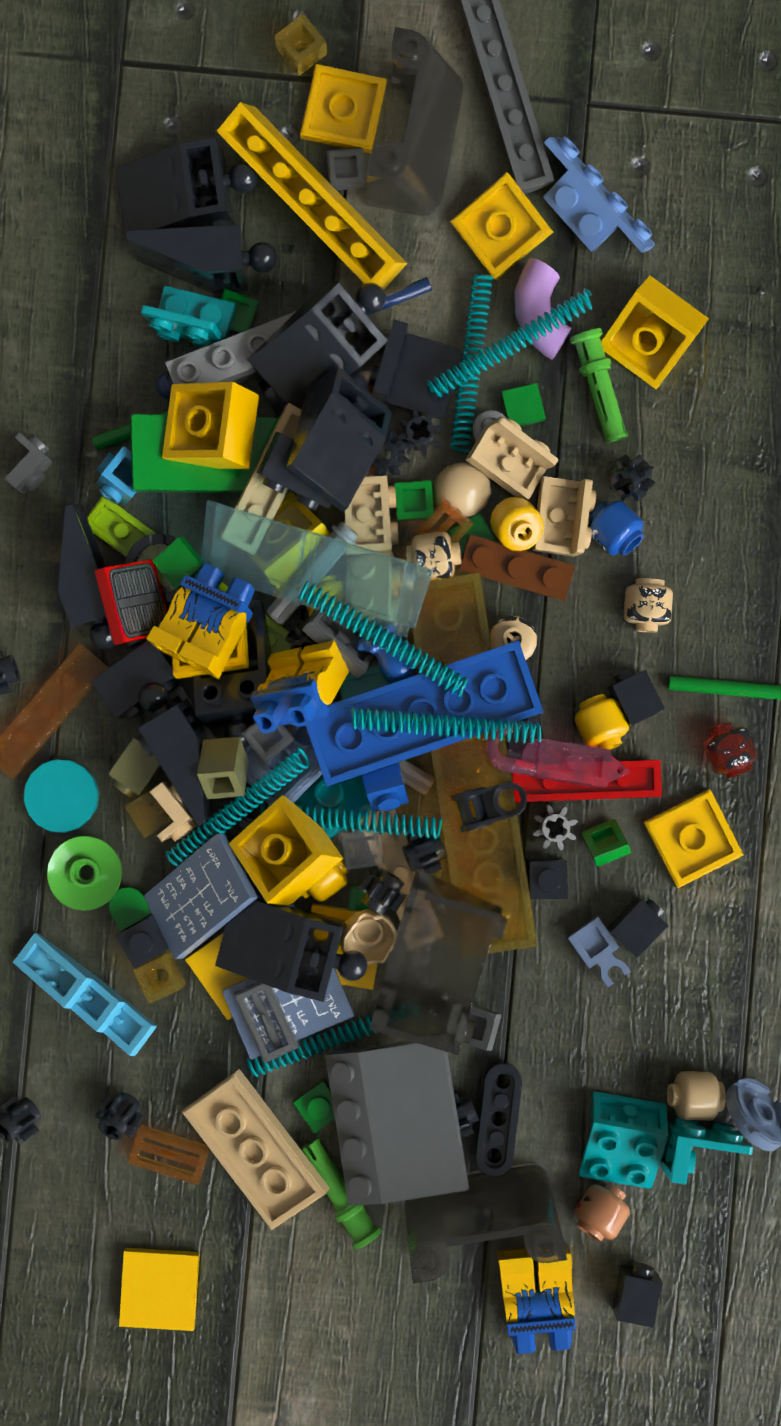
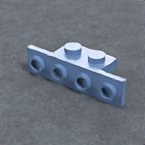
[543,137,655,253]

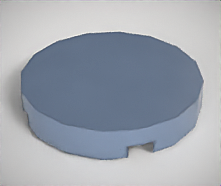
[726,1077,781,1151]

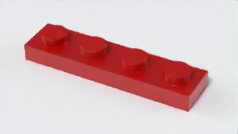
[511,760,662,802]

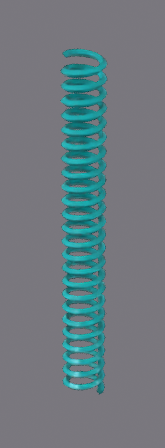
[449,274,494,453]
[427,288,592,397]
[299,581,468,698]
[350,707,541,744]
[166,748,309,867]
[260,802,443,839]
[246,997,421,1077]

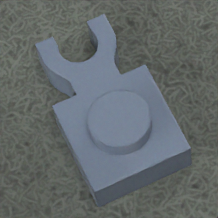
[566,916,631,987]

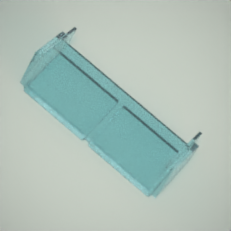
[201,500,433,637]

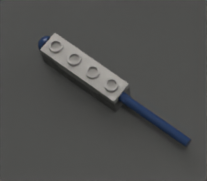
[156,277,432,400]

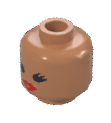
[574,1182,630,1243]

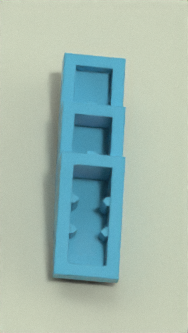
[13,933,157,1056]

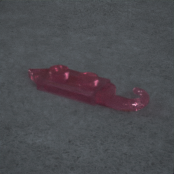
[486,727,630,788]

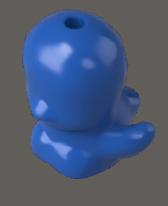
[357,622,415,683]

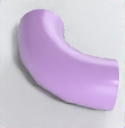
[514,258,572,360]

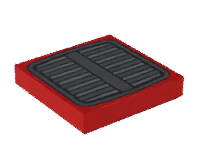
[94,559,167,645]

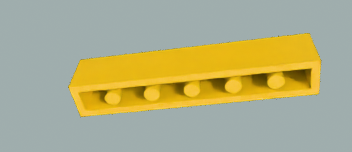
[217,102,408,290]

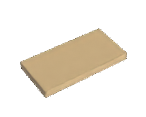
[182,1069,330,1230]

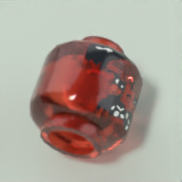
[703,721,758,779]

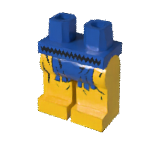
[146,563,255,679]
[250,640,349,733]
[497,1244,576,1354]

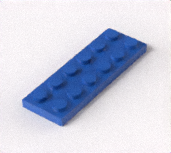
[306,640,543,787]

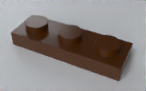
[458,534,575,601]

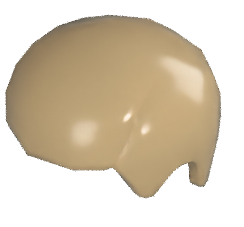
[432,462,491,518]
[340,909,397,965]

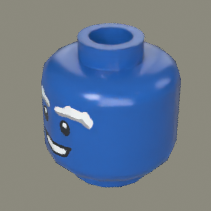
[590,501,644,556]

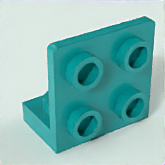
[141,286,237,348]
[579,1091,669,1189]
[659,1116,753,1184]

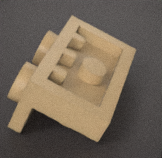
[345,476,399,554]

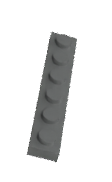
[459,0,554,194]

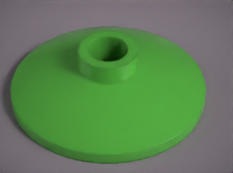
[47,836,122,911]

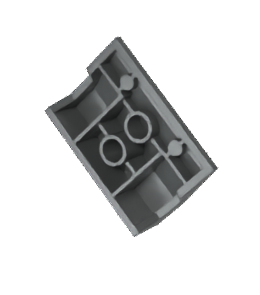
[325,1037,469,1205]

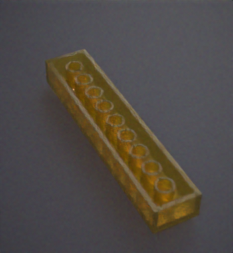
[405,573,537,957]

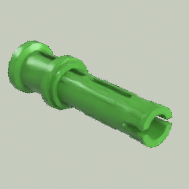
[569,328,628,444]
[301,1137,383,1250]

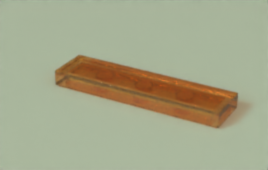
[0,643,110,779]

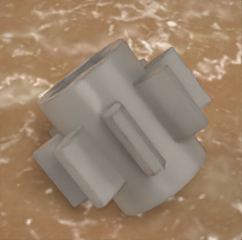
[531,805,578,850]

